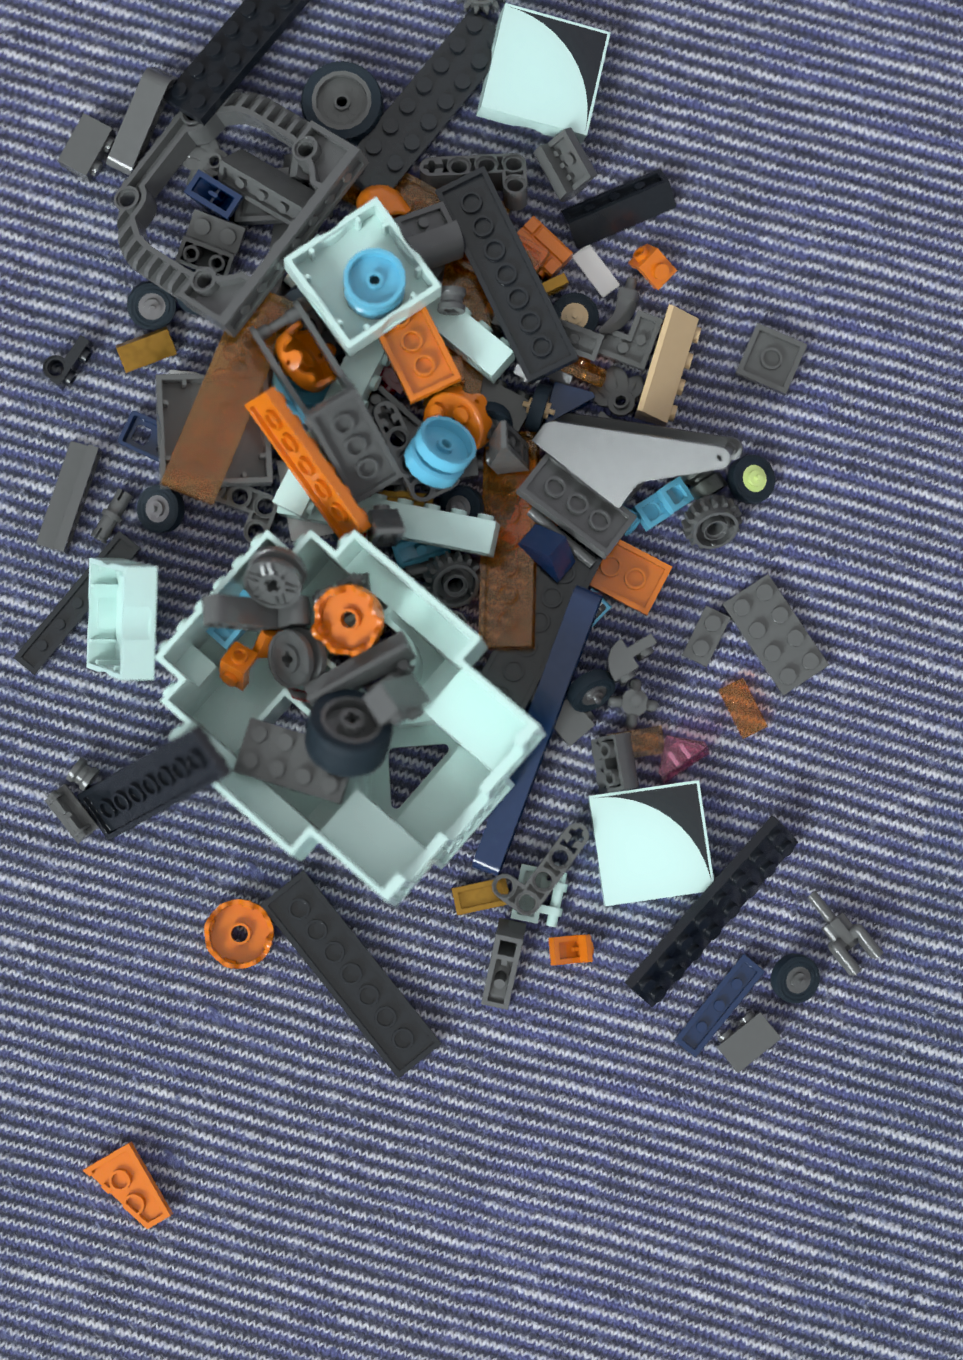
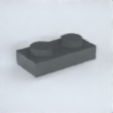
[681,606,731,667]

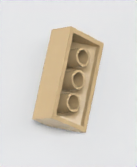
[634,304,701,427]

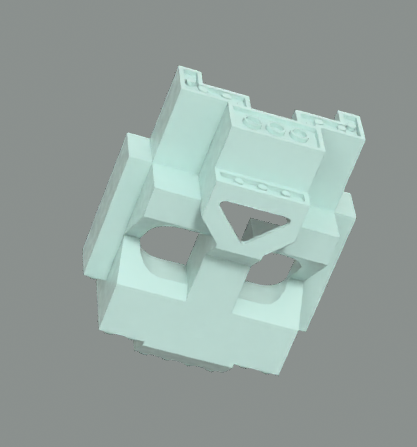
[154,530,546,907]

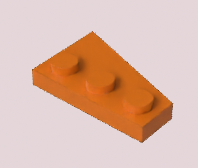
[82,1141,173,1229]

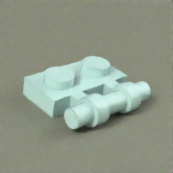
[510,864,568,927]

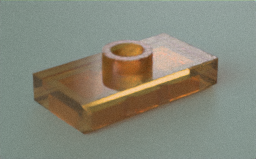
[561,355,607,387]

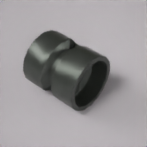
[680,470,728,501]

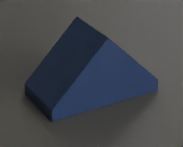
[184,169,244,220]
[544,382,595,424]
[517,524,575,582]

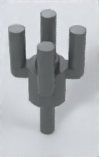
[607,678,659,730]
[807,891,884,977]

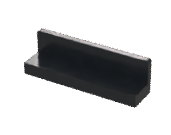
[561,168,676,249]

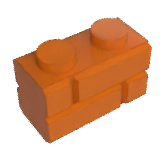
[517,216,573,279]

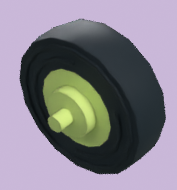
[727,455,775,504]

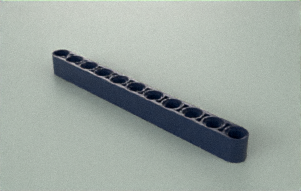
[472,585,603,876]

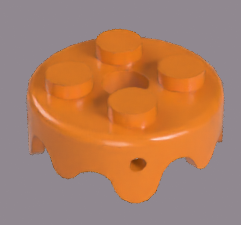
[275,321,336,393]
[423,386,493,451]
[311,584,384,656]
[204,899,275,969]

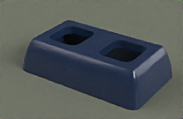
[118,411,158,462]

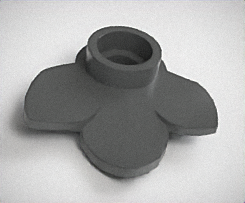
[182,139,228,185]
[589,365,644,417]

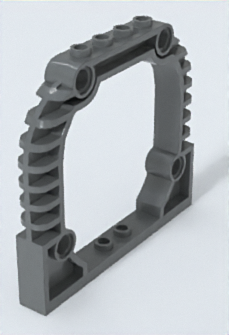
[114,92,369,338]

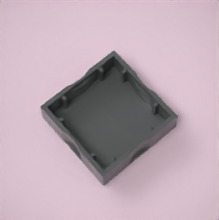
[155,371,273,489]

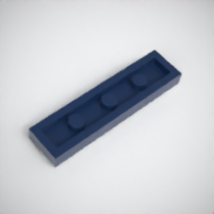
[673,954,765,1058]

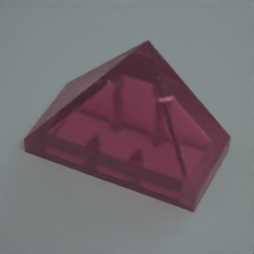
[658,735,710,784]

